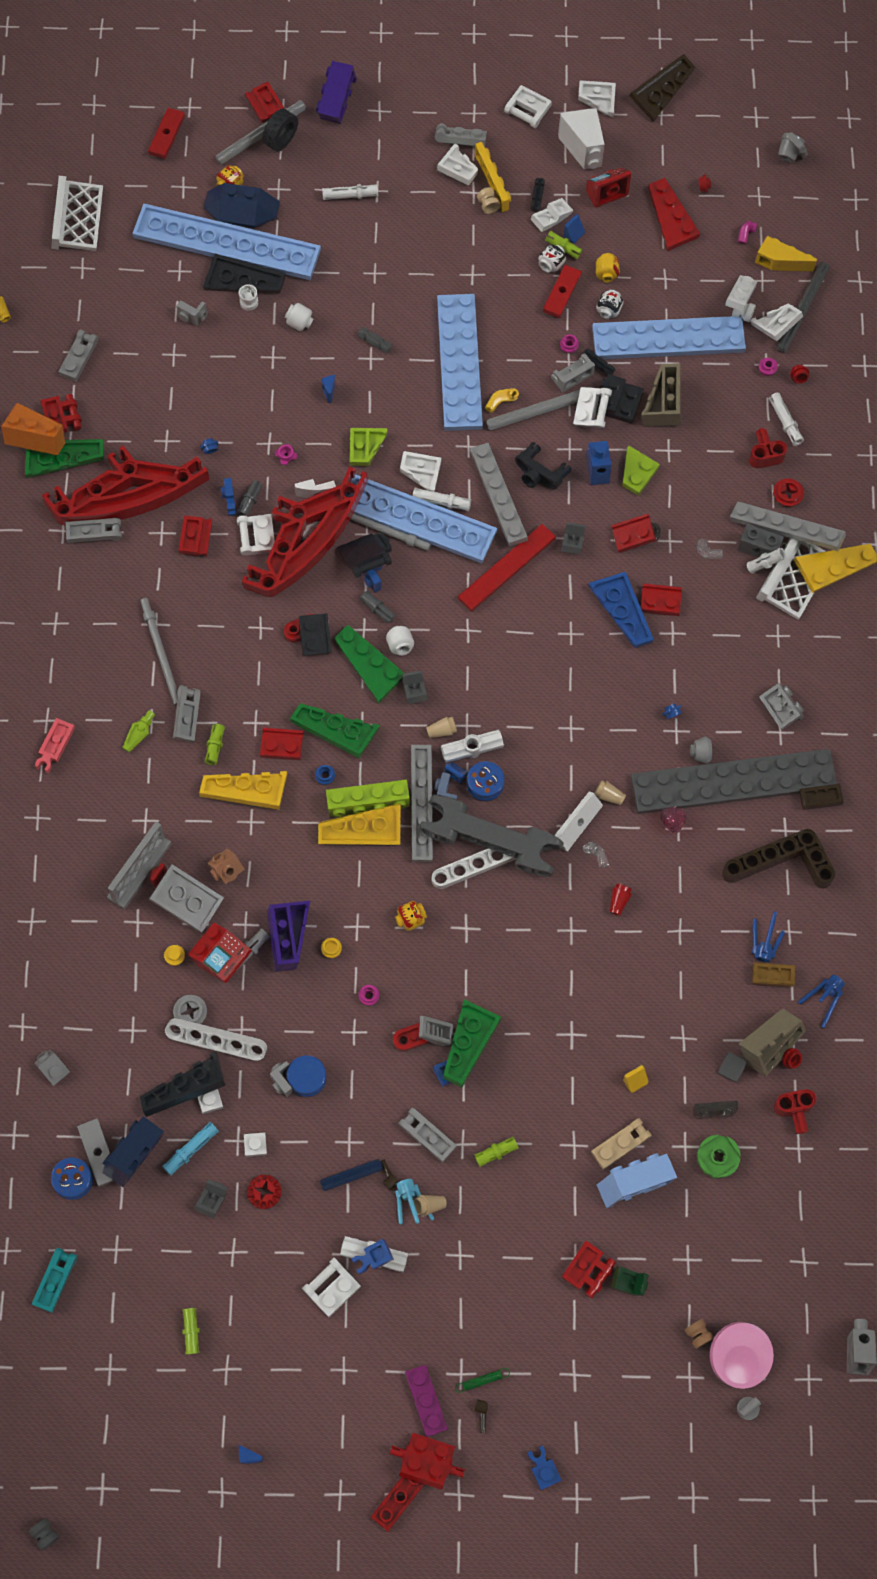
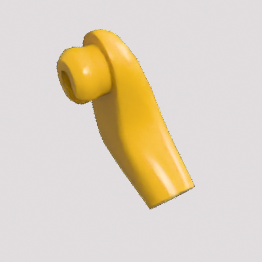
[485,388,519,413]

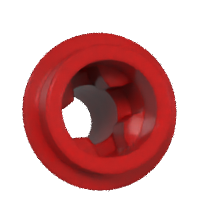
[609,884,632,916]

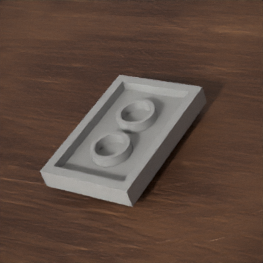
[149,864,224,933]

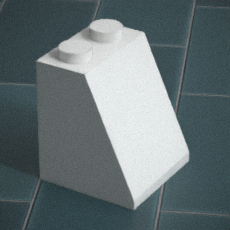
[558,108,605,169]

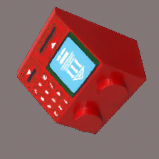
[586,168,631,208]
[188,923,252,983]

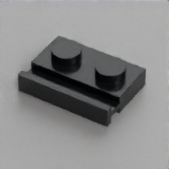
[298,613,332,656]

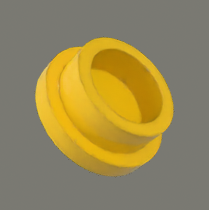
[321,938,342,958]
[164,945,185,966]

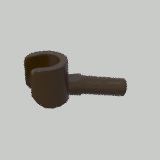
[380,1159,398,1191]
[475,1399,488,1433]

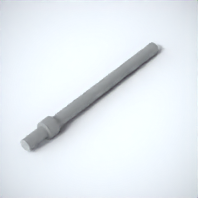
[350,514,431,551]
[140,598,178,706]

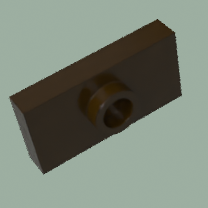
[799,784,844,810]

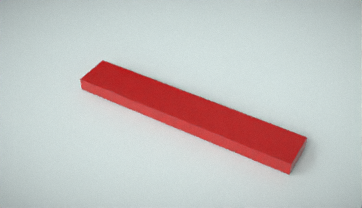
[458,524,556,612]

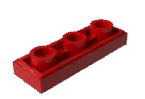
[148,108,185,159]
[543,265,582,319]
[371,1477,425,1532]

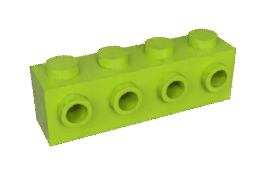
[326,780,410,817]

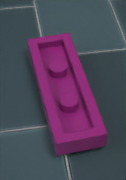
[405,1364,448,1437]

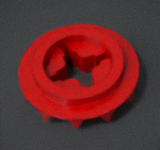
[773,478,804,508]
[247,1174,282,1209]

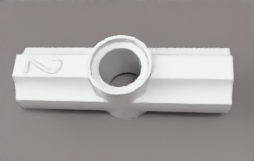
[441,730,504,763]
[340,1236,408,1272]

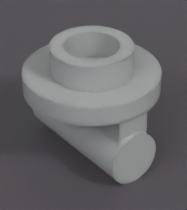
[737,1397,761,1420]

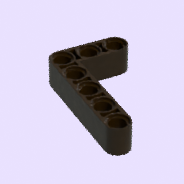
[722,829,835,889]

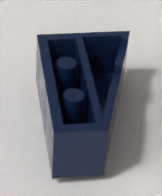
[102,1116,164,1188]

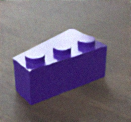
[316,61,357,124]
[267,901,310,972]

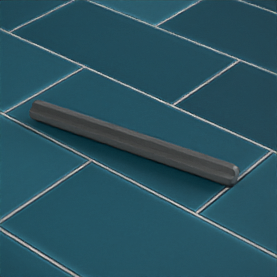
[777,262,829,353]

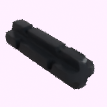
[530,178,545,212]
[583,349,616,375]

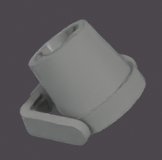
[778,132,808,163]

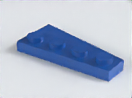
[588,571,654,648]

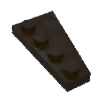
[630,54,695,122]

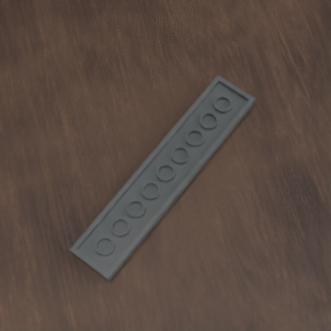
[631,749,837,814]

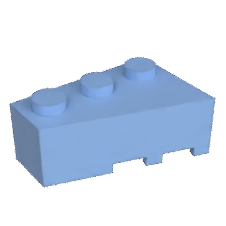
[597,1153,677,1209]

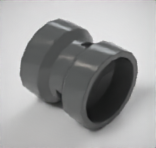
[28,1518,60,1551]

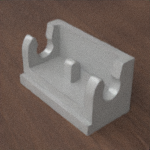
[551,354,595,393]

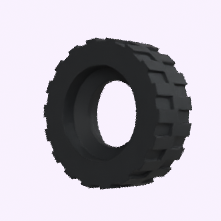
[262,108,298,152]

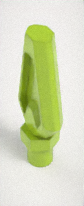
[122,710,155,753]

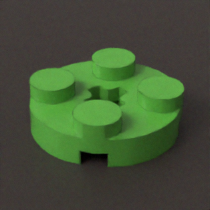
[697,1135,740,1179]

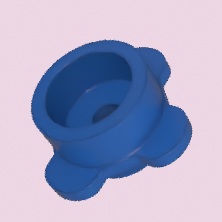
[662,703,682,720]

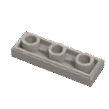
[77,1119,114,1187]

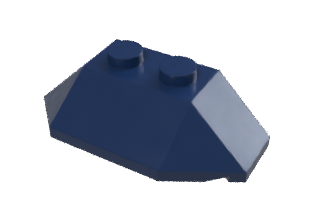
[204,183,280,228]

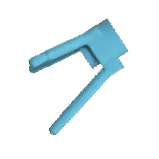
[395,1179,434,1225]

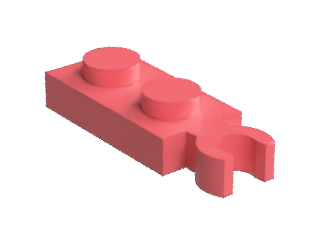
[35,718,75,773]

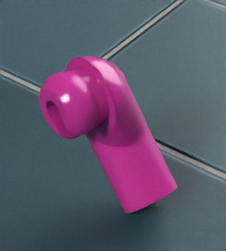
[738,221,757,244]

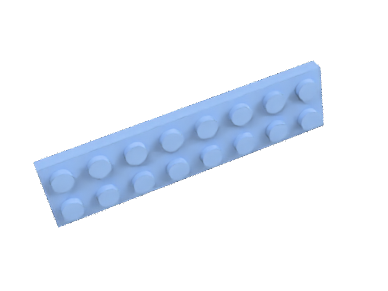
[437,294,483,431]
[592,316,746,359]
[345,474,497,564]

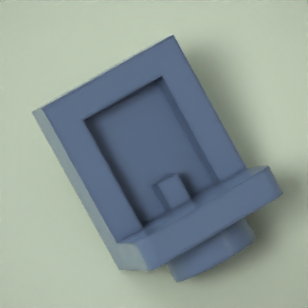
[435,772,457,800]

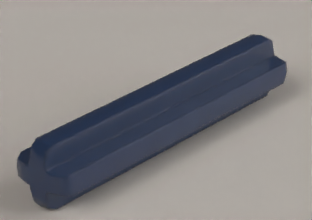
[320,1159,382,1191]

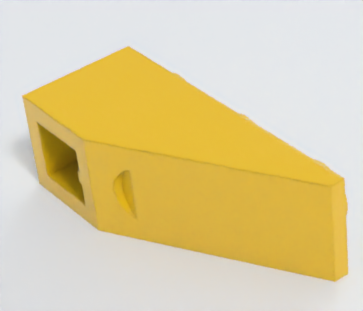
[755,236,817,272]

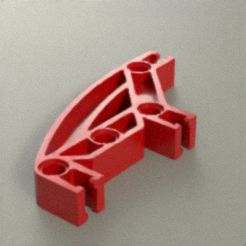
[42,445,209,526]
[242,467,368,597]

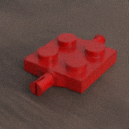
[389,1433,465,1490]

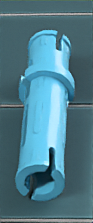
[162,1122,219,1176]

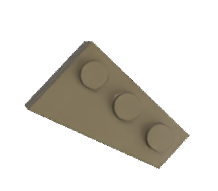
[641,363,682,426]
[739,1009,806,1077]

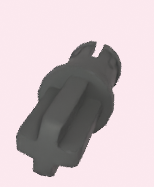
[236,480,263,517]
[360,590,395,623]

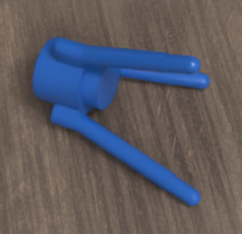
[752,911,785,963]
[798,975,845,1028]

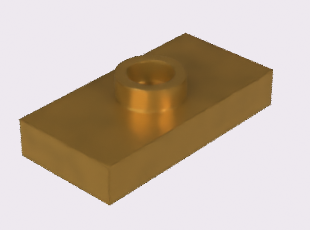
[752,962,795,987]

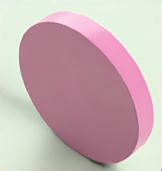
[710,1322,774,1389]

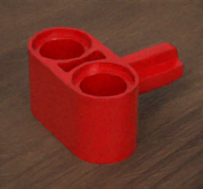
[749,428,787,468]
[774,1089,816,1134]

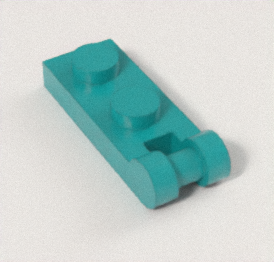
[32,1247,78,1313]

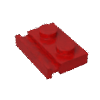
[245,82,284,123]
[611,513,656,553]
[178,515,213,557]
[640,583,682,616]
[260,727,303,760]

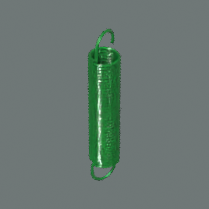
[455,1368,510,1393]

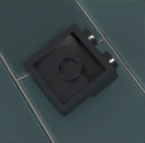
[596,374,644,424]

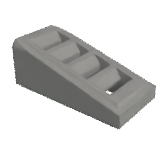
[419,1016,453,1046]

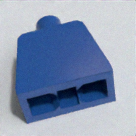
[586,441,611,485]

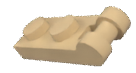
[591,1118,652,1170]

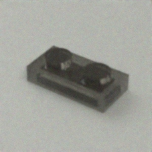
[693,1101,738,1119]

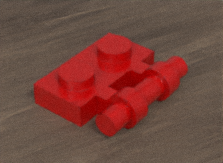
[40,394,82,433]
[561,1241,616,1299]

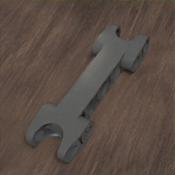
[419,795,564,877]

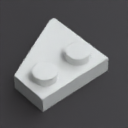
[578,81,616,117]
[437,144,478,185]
[750,303,803,341]
[400,451,441,492]

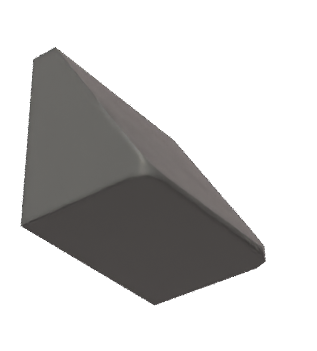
[718,1052,747,1083]

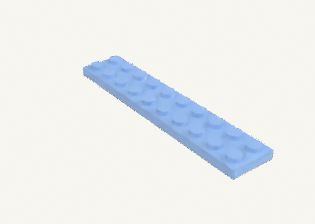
[132,204,321,281]

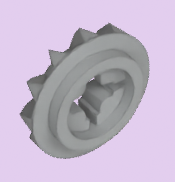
[173,995,207,1024]

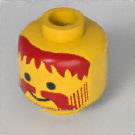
[216,165,244,186]
[596,253,620,283]
[395,901,427,931]

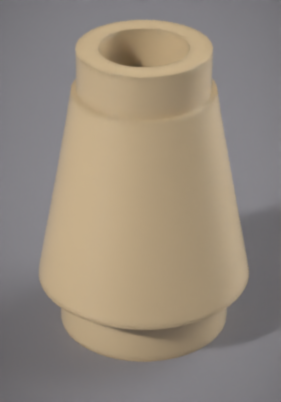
[426,716,457,738]
[594,780,626,806]
[413,1195,447,1217]

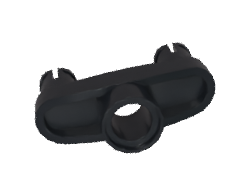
[515,442,572,490]

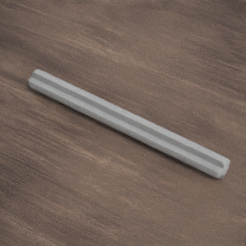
[216,100,306,165]
[487,387,592,430]

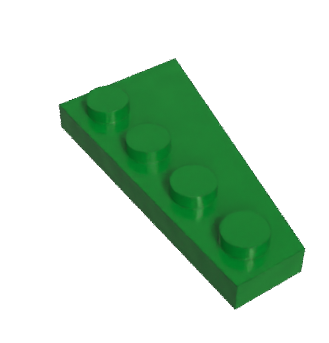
[25,439,104,478]
[334,625,404,704]
[290,703,380,759]
[443,999,501,1088]

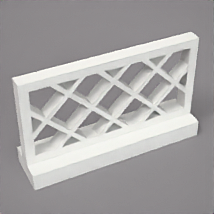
[51,176,103,251]
[756,538,826,620]

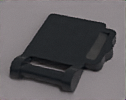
[337,533,392,578]

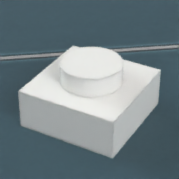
[198,1089,223,1114]
[244,1133,267,1157]

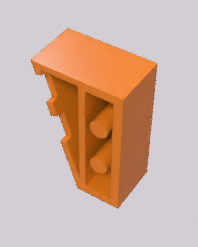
[1,403,65,455]

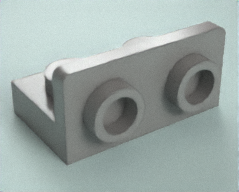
[759,683,805,730]

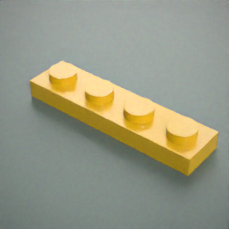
[475,142,511,212]

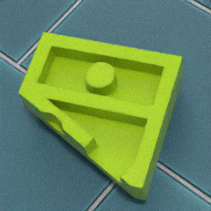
[350,428,387,466]
[622,446,660,496]

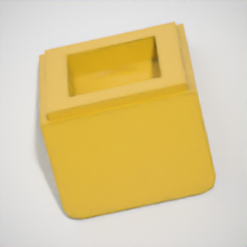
[623,1065,648,1093]

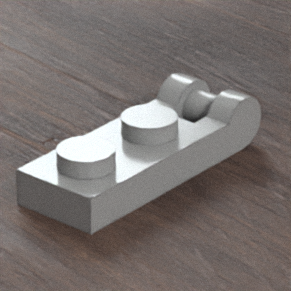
[435,123,487,147]
[58,329,98,382]
[66,518,122,543]
[173,685,200,743]
[398,1108,457,1163]

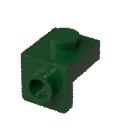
[611,1266,649,1296]

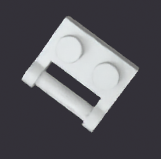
[504,85,552,128]
[573,387,612,428]
[237,514,275,556]
[302,1258,361,1317]

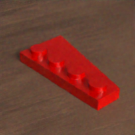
[648,178,700,251]

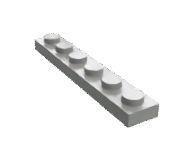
[470,443,528,547]
[730,502,846,551]
[411,745,433,862]

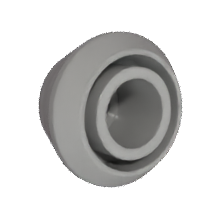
[690,736,712,764]

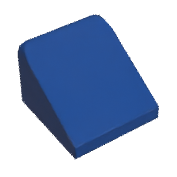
[564,214,585,243]
[321,374,336,403]
[445,762,468,784]
[239,1445,264,1464]

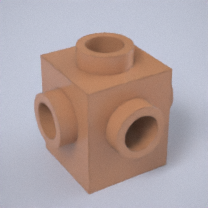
[208,849,245,884]

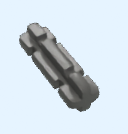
[358,327,392,353]

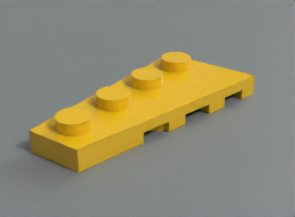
[794,543,877,593]
[199,771,287,810]
[318,803,401,845]

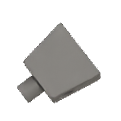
[847,1319,877,1375]

